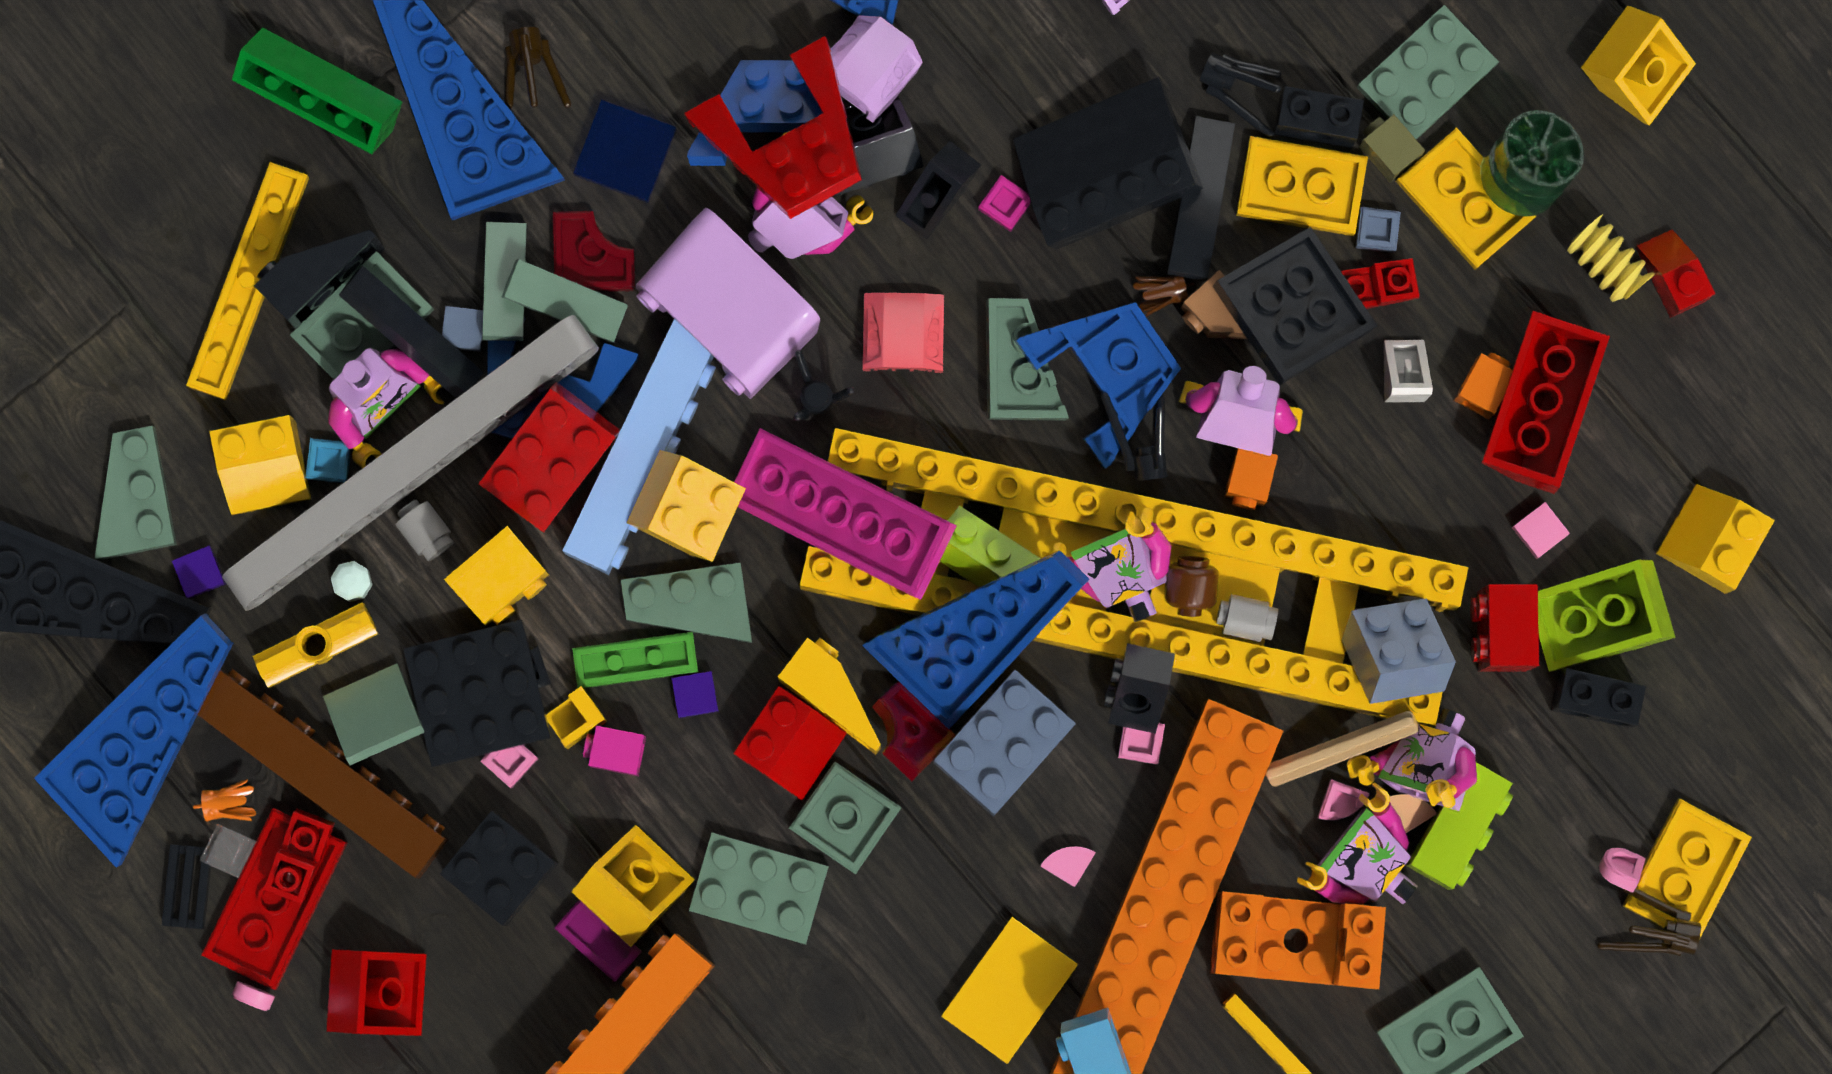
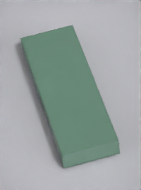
[482,222,527,341]
[501,259,628,342]

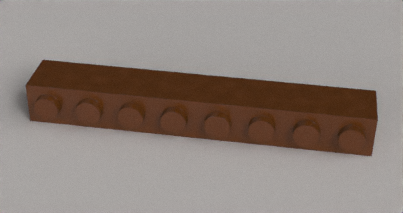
[198,668,449,879]

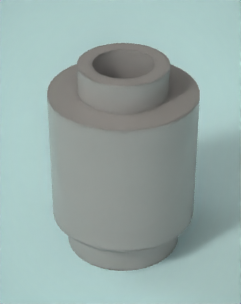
[396,500,454,561]
[1216,594,1278,642]

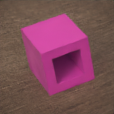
[583,726,646,777]

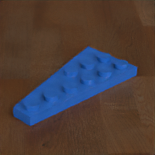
[862,550,1090,729]

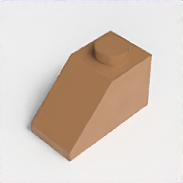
[1181,270,1247,339]

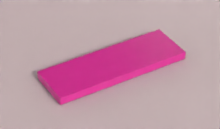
[734,428,957,600]

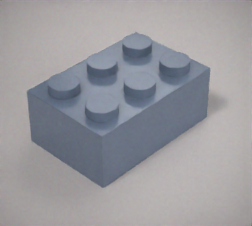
[933,670,1076,817]

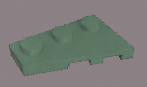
[986,298,1069,421]
[95,426,177,561]
[621,563,752,643]

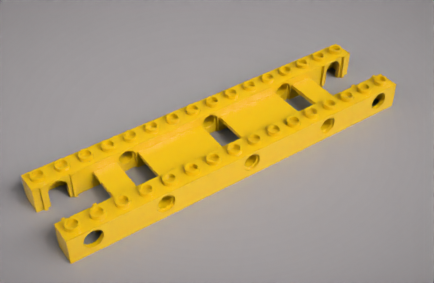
[800,428,1468,727]

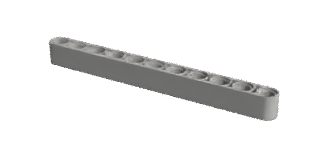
[222,315,599,611]

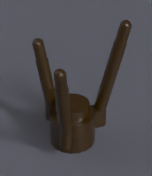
[505,27,571,108]
[1597,888,1701,956]

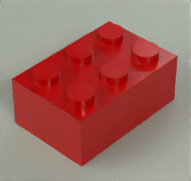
[479,382,620,533]

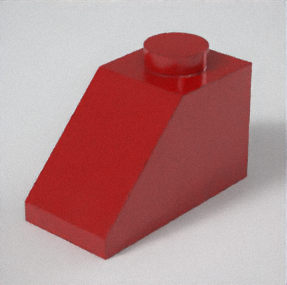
[1635,229,1716,318]

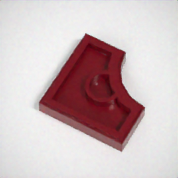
[553,211,635,292]
[872,681,956,782]

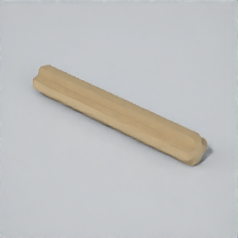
[1266,711,1418,787]

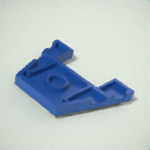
[687,60,822,166]
[1014,302,1181,469]
[488,317,639,440]

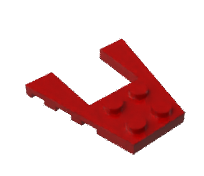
[684,36,862,219]

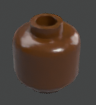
[1164,556,1219,617]

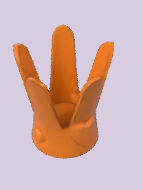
[193,779,257,822]

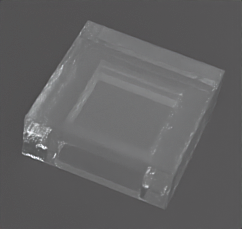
[200,824,257,878]

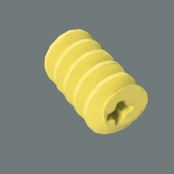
[1567,214,1655,302]

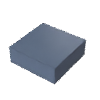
[1355,207,1401,253]
[442,306,483,352]

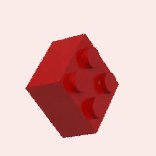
[1470,584,1539,672]

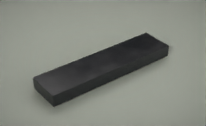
[339,266,484,398]

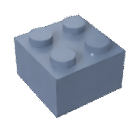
[1341,598,1456,704]

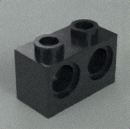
[1551,668,1646,728]

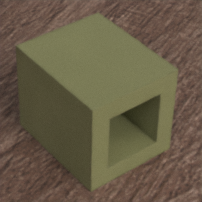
[1359,114,1425,183]

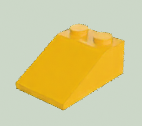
[444,526,549,627]
[778,638,881,755]

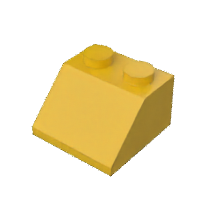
[1581,6,1696,126]
[209,415,311,515]
[1656,484,1775,594]
[572,825,695,947]

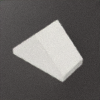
[1384,340,1433,402]

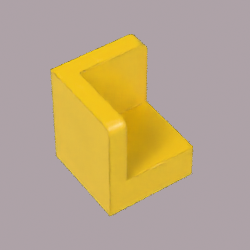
[546,686,607,749]

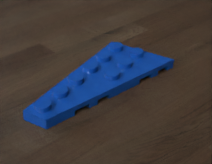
[373,0,565,221]
[34,614,233,868]

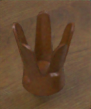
[1132,275,1195,317]

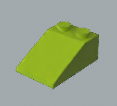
[1538,559,1676,672]

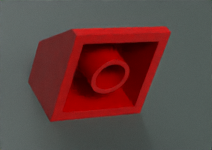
[733,686,847,800]
[326,949,427,1036]

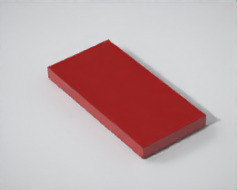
[201,808,347,990]

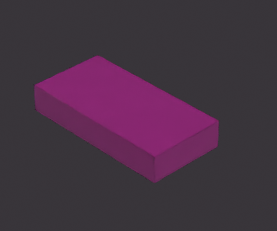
[554,900,643,982]

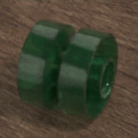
[1480,110,1584,216]

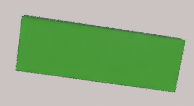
[572,632,698,688]

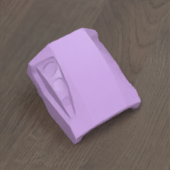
[831,15,923,123]

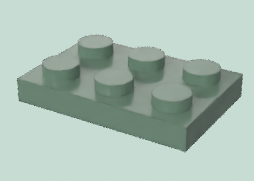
[1357,5,1499,140]
[290,251,434,380]
[689,833,829,945]
[1375,967,1524,1074]

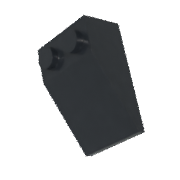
[254,230,385,329]

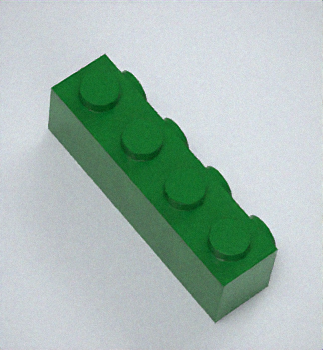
[232,28,402,154]

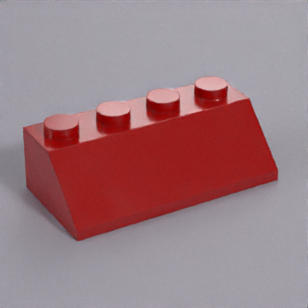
[1482,311,1610,494]

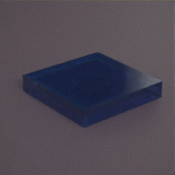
[573,100,677,203]

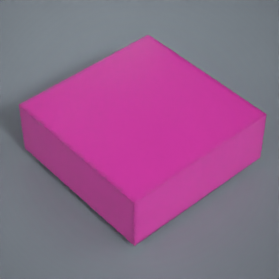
[978,175,1031,232]

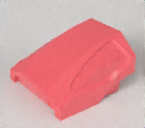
[863,293,944,373]

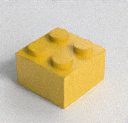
[626,450,746,562]

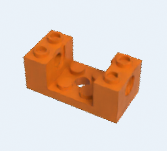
[1210,891,1386,989]

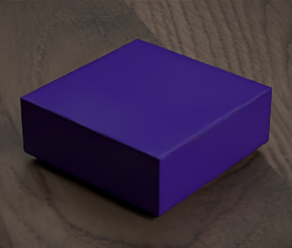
[172,546,226,599]
[672,671,719,719]

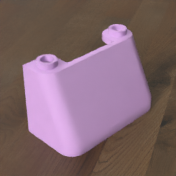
[636,208,820,399]

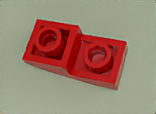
[1341,258,1420,309]
[264,809,335,904]

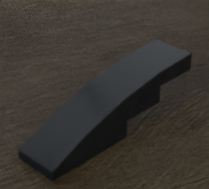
[1167,116,1235,281]

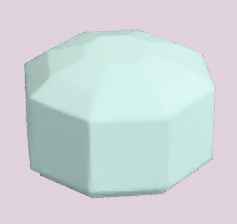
[331,561,372,602]

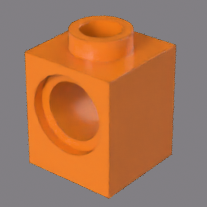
[1454,353,1512,419]
[1224,448,1278,510]

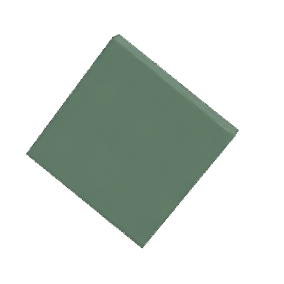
[323,664,425,765]
[789,762,901,875]

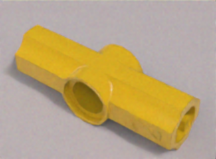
[253,602,379,688]

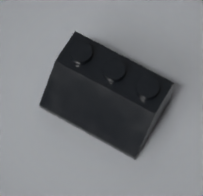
[832,96,924,198]

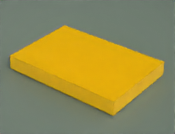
[1396,128,1536,270]
[1236,136,1368,236]
[1623,799,1752,937]
[941,917,1078,1064]

